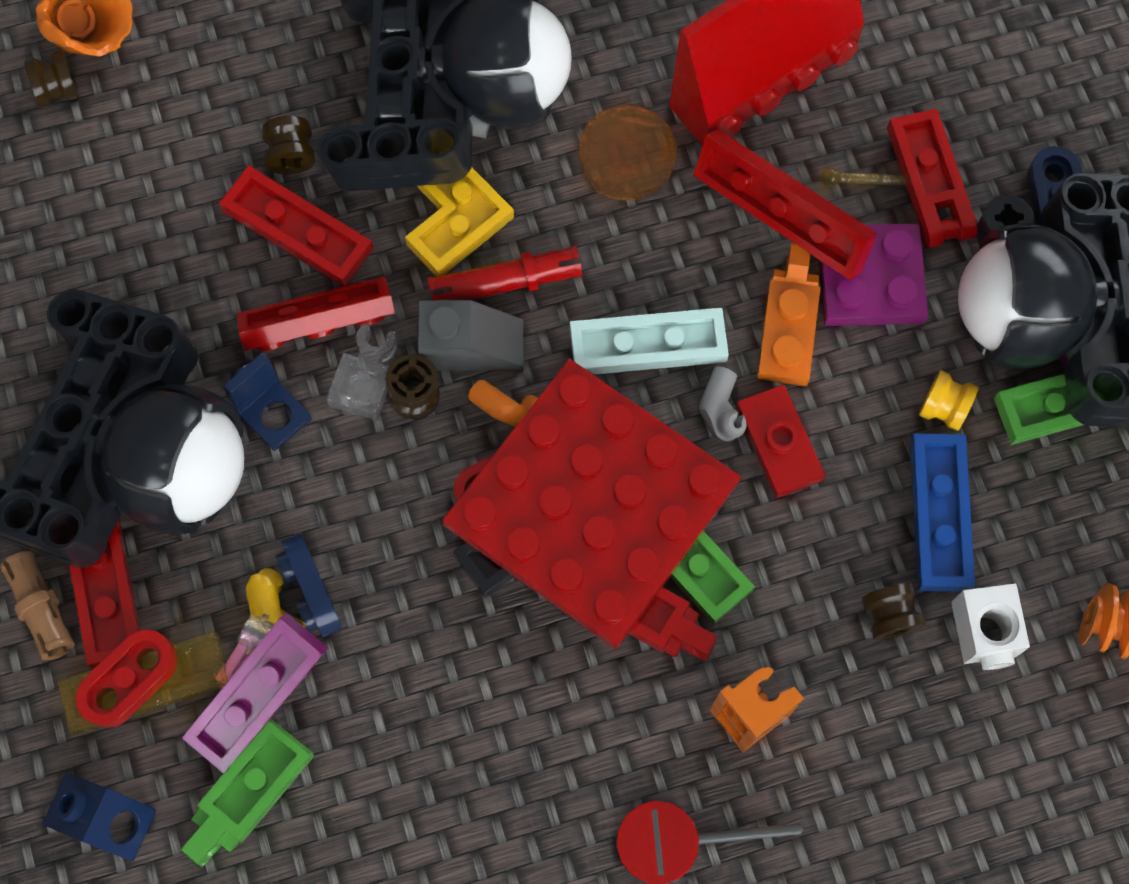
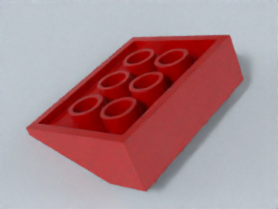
[669,0,864,146]

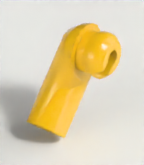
[245,568,305,632]

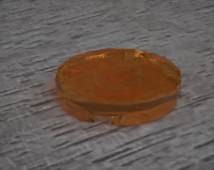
[579,105,677,201]

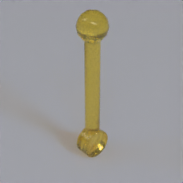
[820,168,907,189]

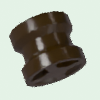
[24,50,80,109]
[261,116,316,175]
[861,583,926,640]

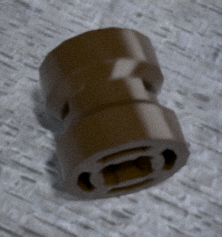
[385,354,440,420]

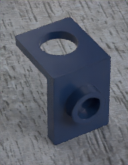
[223,353,312,451]
[42,773,156,861]

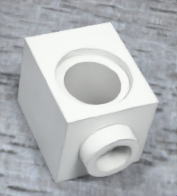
[951,584,1030,670]

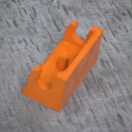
[710,667,804,753]

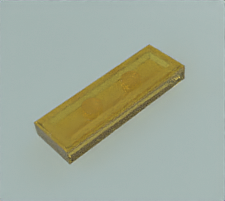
[58,631,229,735]

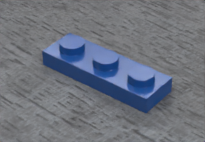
[910,433,975,592]

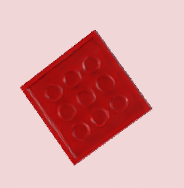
[443,358,741,650]

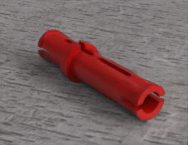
[427,245,582,301]

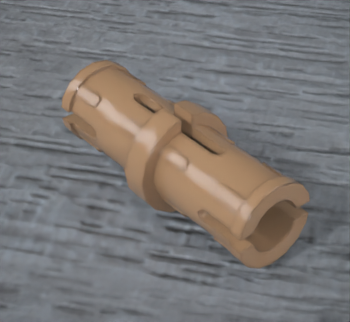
[0,551,75,661]

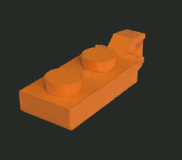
[757,243,820,387]

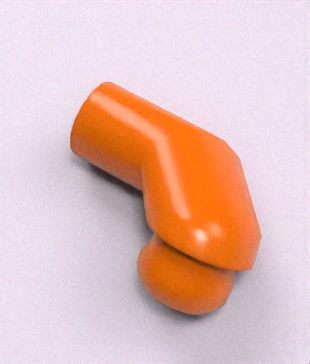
[468,379,538,427]

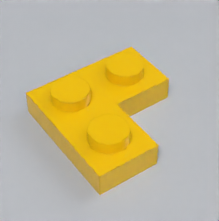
[405,148,514,277]

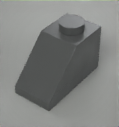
[418,300,524,371]

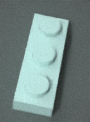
[570,308,729,375]

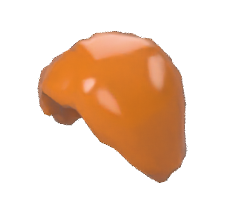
[35,0,133,57]

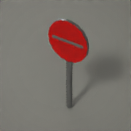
[617,801,803,884]

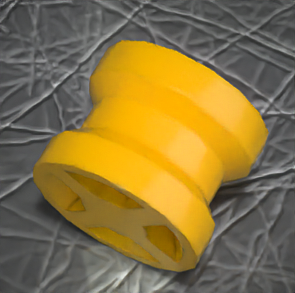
[919,370,979,433]

